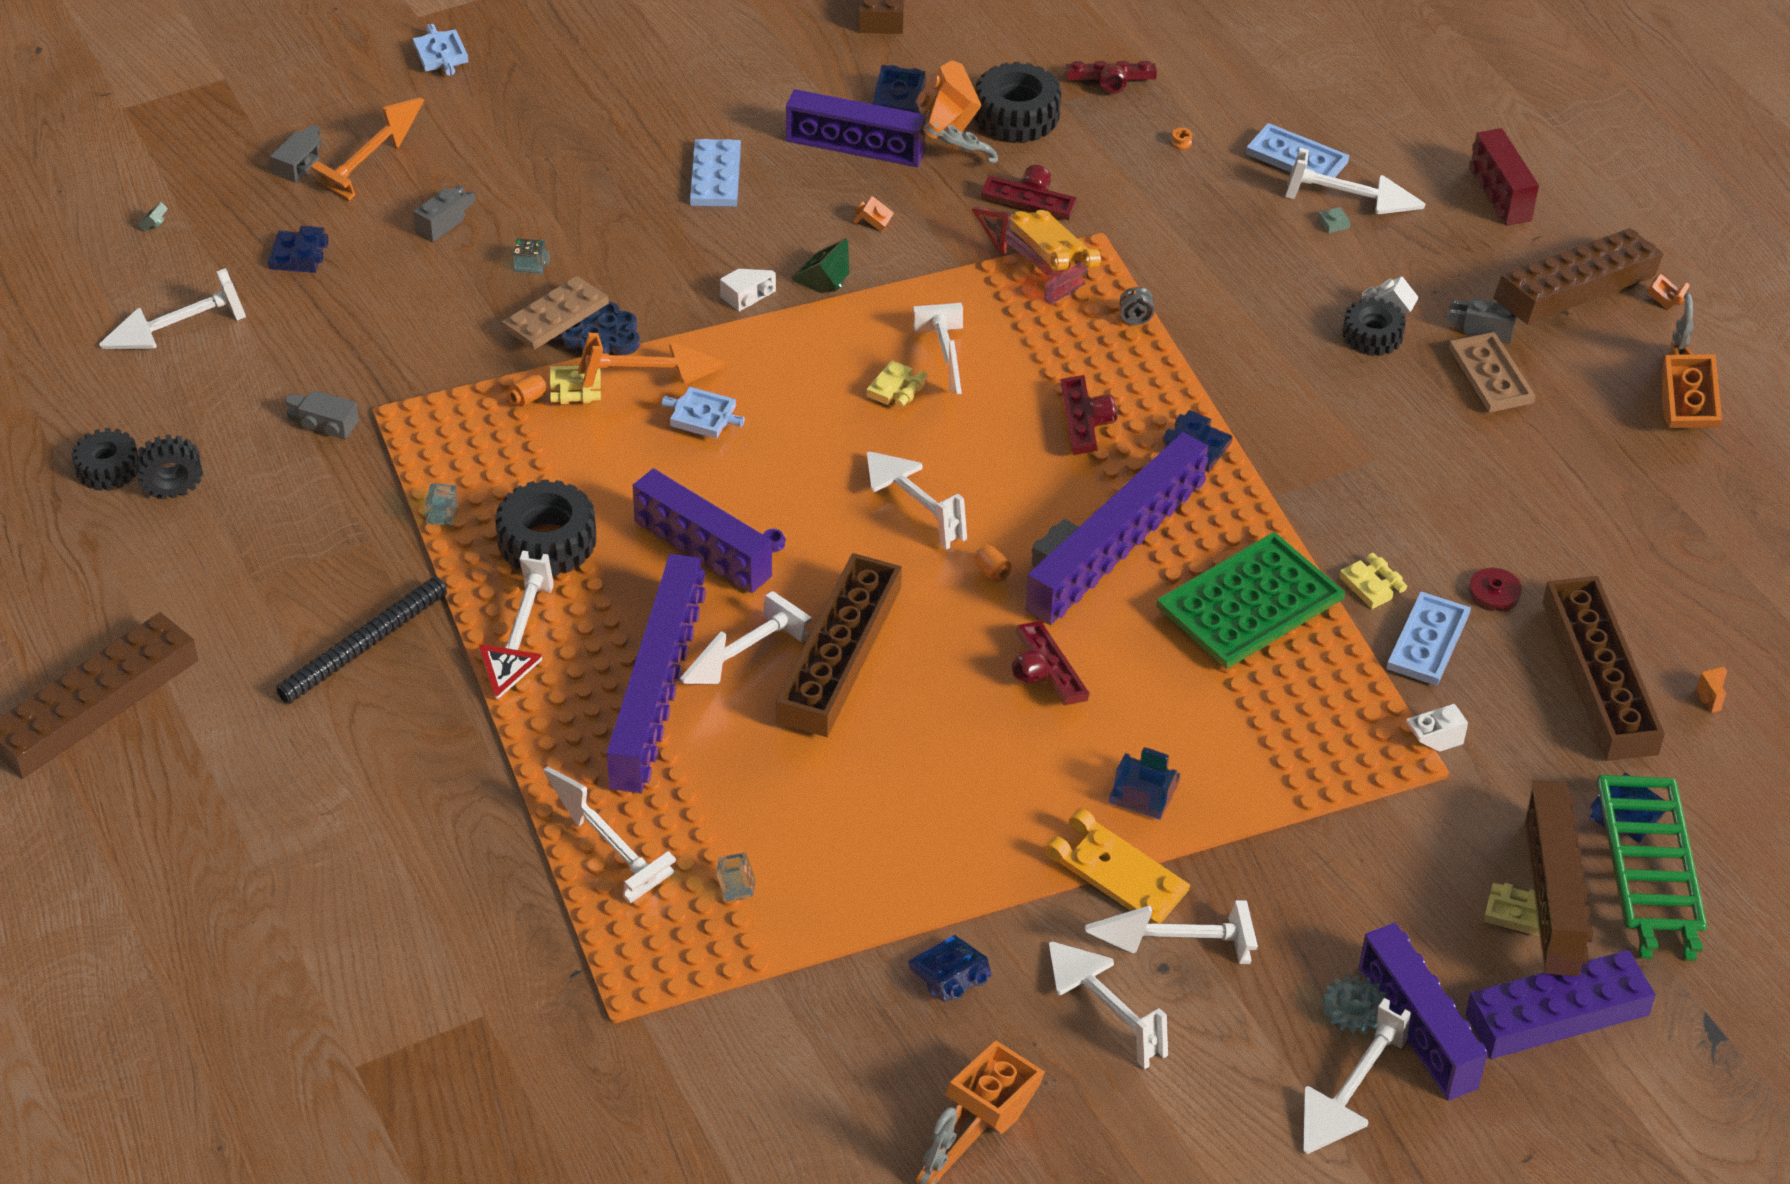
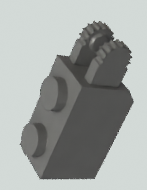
[270,125,322,183]
[413,185,476,242]
[1446,298,1516,344]
[285,391,359,440]

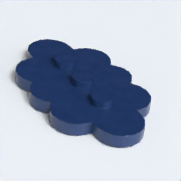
[553,302,640,355]

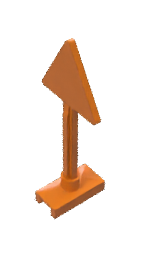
[311,97,424,201]
[578,333,725,387]

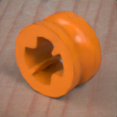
[1171,128,1192,149]

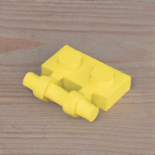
[867,360,928,408]
[550,365,601,405]
[1339,553,1407,609]
[1483,883,1540,936]

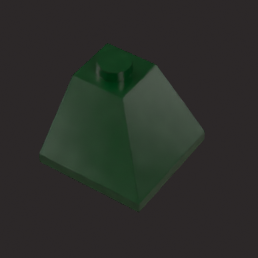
[791,238,849,293]

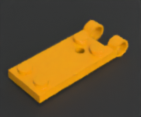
[1007,210,1101,271]
[1044,808,1190,924]

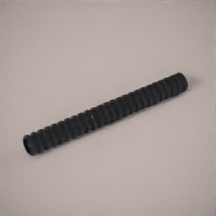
[276,576,447,704]

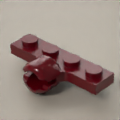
[1066,61,1157,94]
[981,165,1077,220]
[1060,375,1118,455]
[1012,621,1090,706]

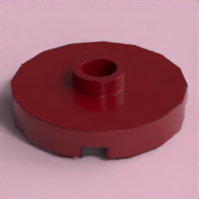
[1469,567,1522,611]

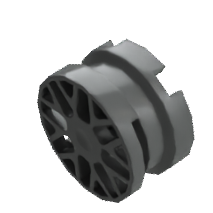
[1119,287,1154,325]

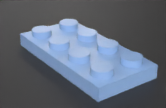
[1246,123,1349,187]
[690,139,741,207]
[1387,592,1471,686]

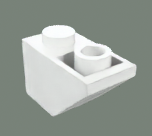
[720,269,776,311]
[1362,276,1419,314]
[1406,704,1468,752]

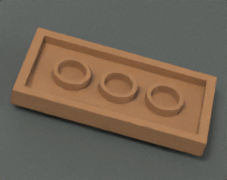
[502,276,609,350]
[1449,332,1536,413]

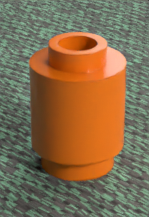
[508,374,546,407]
[975,545,1012,582]

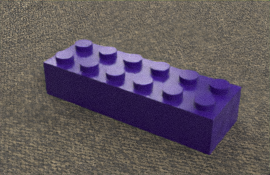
[786,89,926,168]
[632,468,772,594]
[1358,922,1487,1101]
[1465,950,1656,1059]

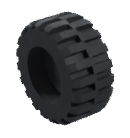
[975,62,1061,143]
[495,479,597,576]

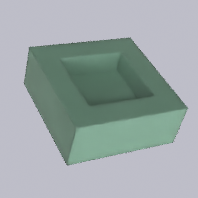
[138,202,168,231]
[1318,207,1350,233]

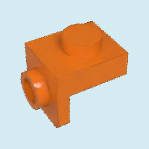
[853,196,894,232]
[1646,273,1690,310]
[1696,667,1727,713]

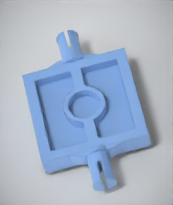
[413,24,468,76]
[662,387,745,439]

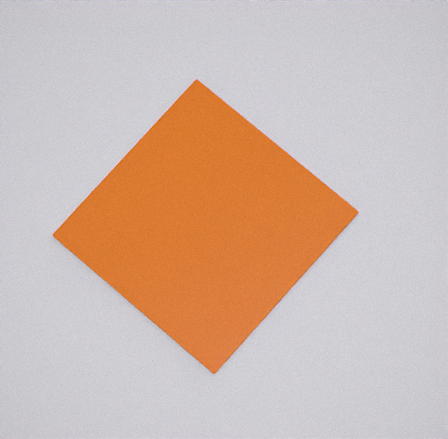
[373,233,1449,1023]

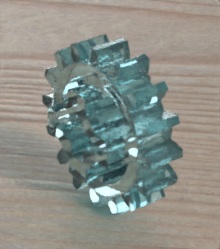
[1323,974,1386,1034]

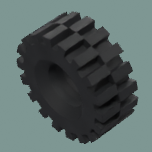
[1342,297,1406,356]
[72,428,138,491]
[135,435,203,499]

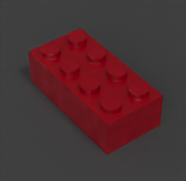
[1469,128,1539,226]

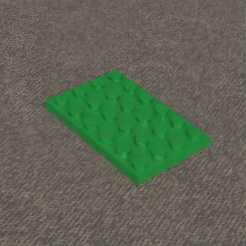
[1156,531,1345,669]

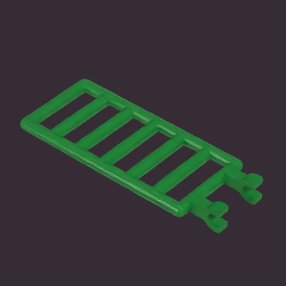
[1597,775,1707,961]

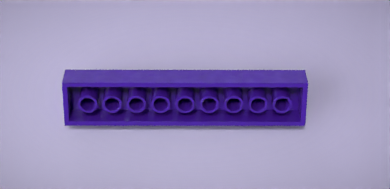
[1025,432,1208,625]
[607,554,706,794]

